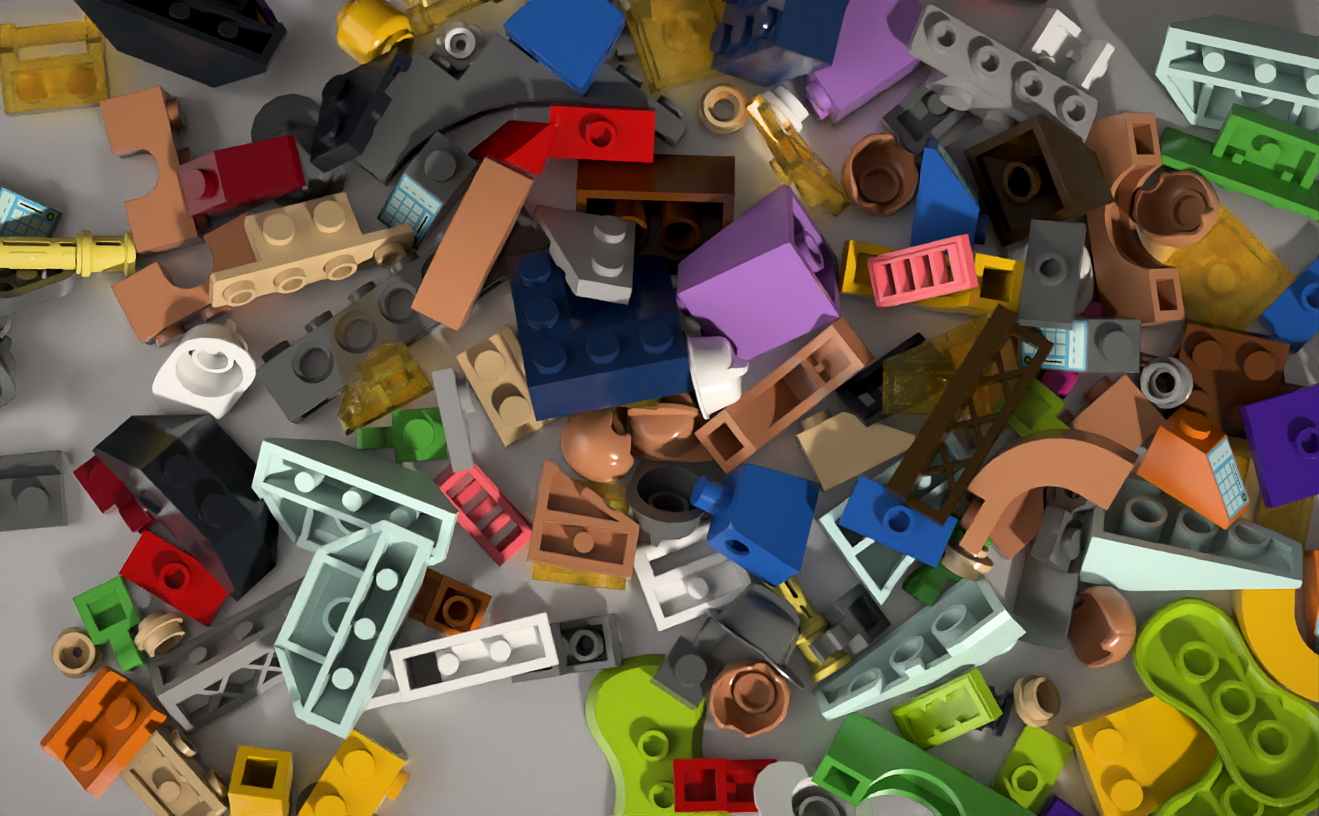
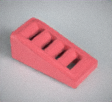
[867,234,979,309]
[433,463,532,567]

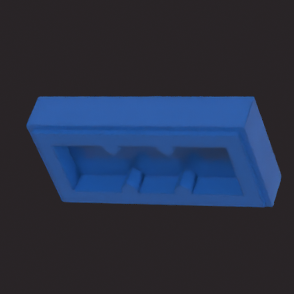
[1256,255,1319,354]
[838,475,958,568]

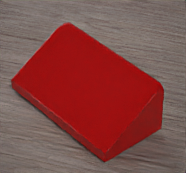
[468,120,558,175]

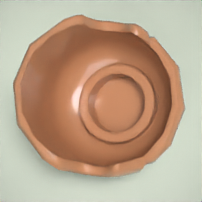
[841,133,920,218]
[1132,170,1220,248]
[560,408,635,483]
[1068,585,1137,669]
[708,657,791,738]

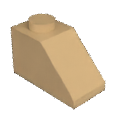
[795,408,916,492]

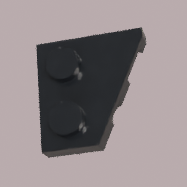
[309,47,412,173]

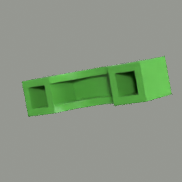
[811,711,1036,816]

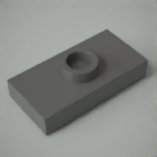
[1018,219,1086,330]

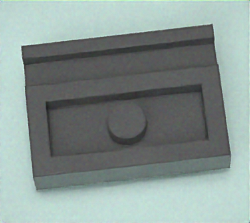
[0,451,68,532]

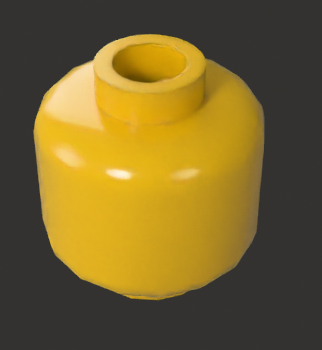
[336,0,414,65]

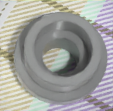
[1140,356,1193,409]

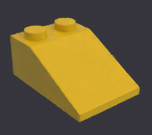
[1063,692,1218,816]

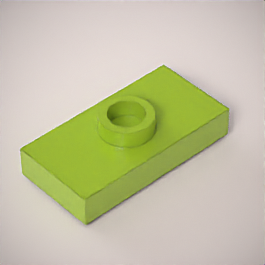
[889,667,1003,750]
[989,723,1074,815]

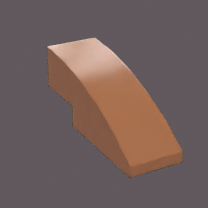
[410,155,535,331]

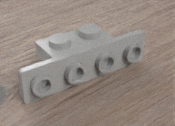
[906,4,1100,144]

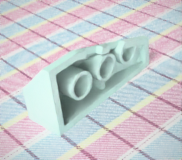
[1079,472,1303,591]
[812,573,1026,721]

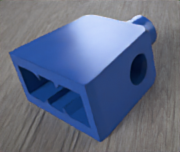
[503,0,626,97]
[690,464,821,587]

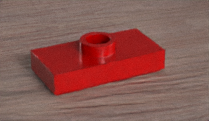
[548,102,656,163]
[119,529,230,627]

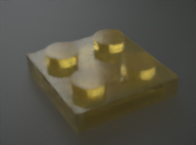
[1163,205,1297,330]

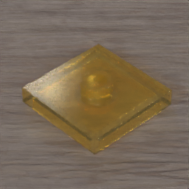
[620,0,728,94]

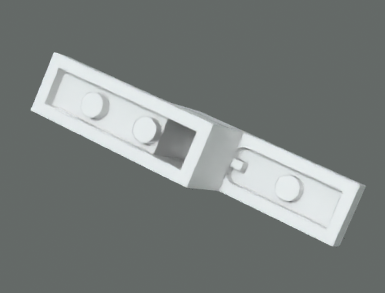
[306,612,559,725]

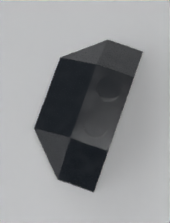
[74,0,287,88]
[92,415,279,602]

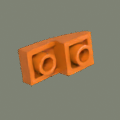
[409,567,492,636]

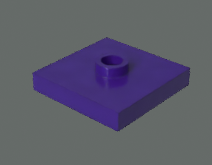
[1239,383,1319,508]

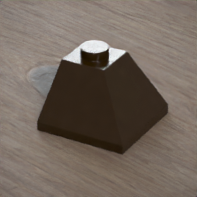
[964,113,1115,247]

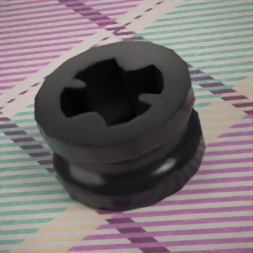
[975,685,1014,737]

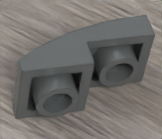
[511,613,623,683]

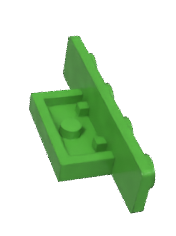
[1159,103,1319,223]

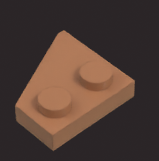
[526,460,640,580]

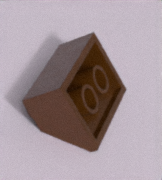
[576,154,735,275]

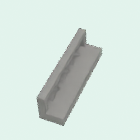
[147,576,305,736]

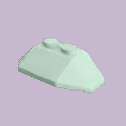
[1155,15,1319,133]
[251,437,459,567]
[274,520,434,739]

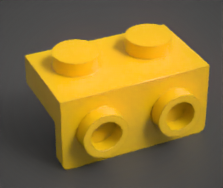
[297,727,411,816]

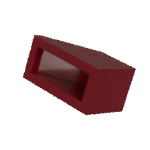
[178,135,306,217]

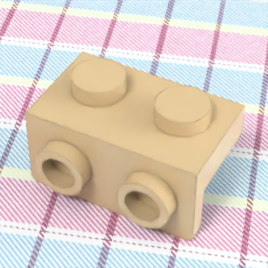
[119,726,230,816]

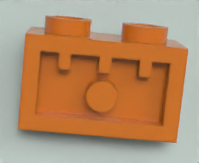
[39,666,167,798]

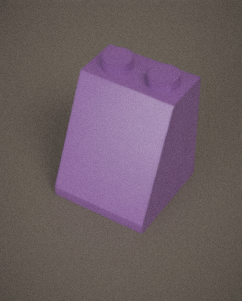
[803,0,926,127]
[674,182,841,360]

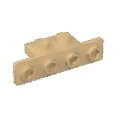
[209,192,415,307]

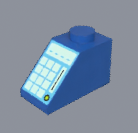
[909,138,989,255]

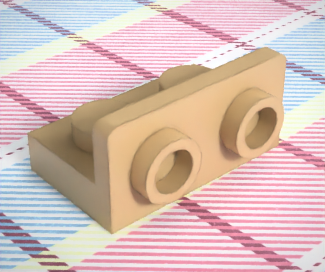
[456,324,560,448]

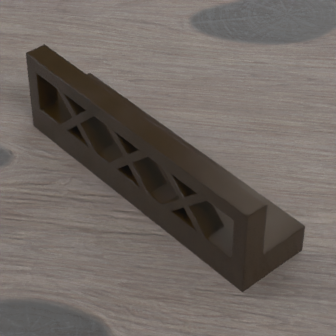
[886,304,1054,528]

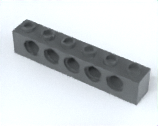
[256,206,550,424]

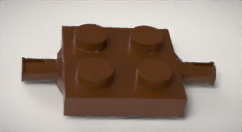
[1137,318,1306,439]

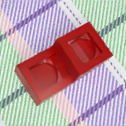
[673,758,777,814]

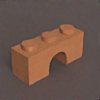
[99,86,211,258]
[111,211,257,348]

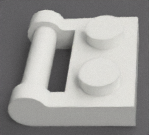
[634,513,752,631]

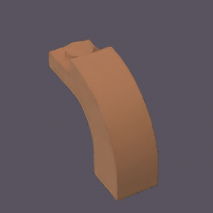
[694,317,875,474]
[959,429,1139,556]

